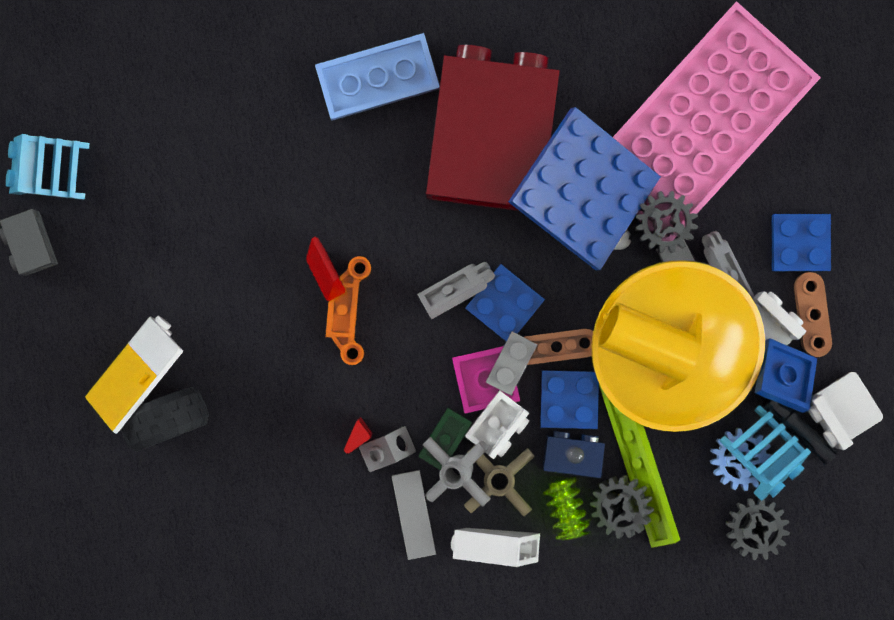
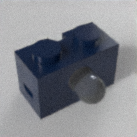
[542,431,605,478]

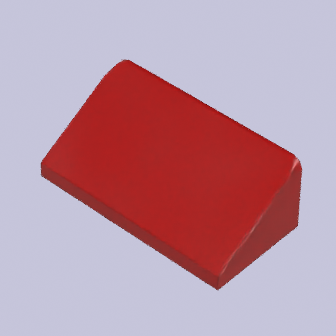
[306,236,346,301]
[344,417,373,454]

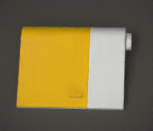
[85,315,183,434]

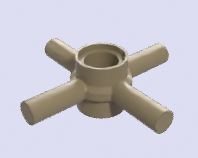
[464,445,535,517]

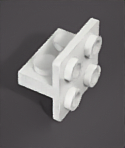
[465,390,529,459]

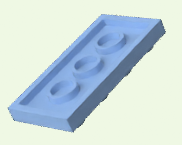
[315,33,440,121]

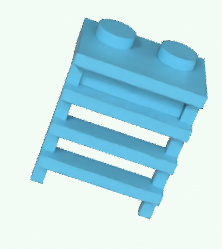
[6,134,89,200]
[720,405,811,501]

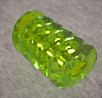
[543,477,590,540]

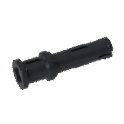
[761,398,837,465]

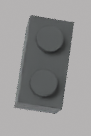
[0,209,58,276]

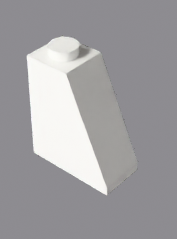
[451,528,540,567]

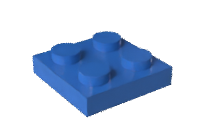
[772,214,831,271]
[465,264,545,341]
[755,338,817,413]
[540,370,599,429]

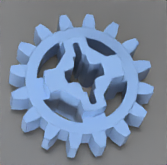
[710,428,772,491]

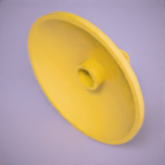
[591,260,765,432]

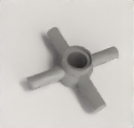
[423,437,491,507]

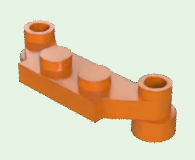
[326,256,371,365]

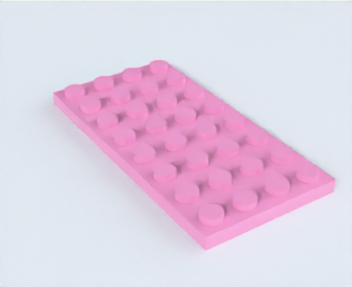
[613,1,821,241]

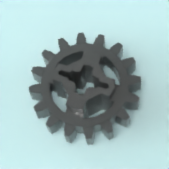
[635,191,698,253]
[590,475,654,539]
[726,498,790,560]

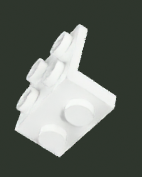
[752,291,806,345]
[808,372,883,450]

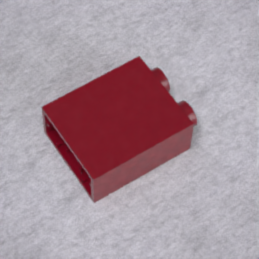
[426,45,560,211]

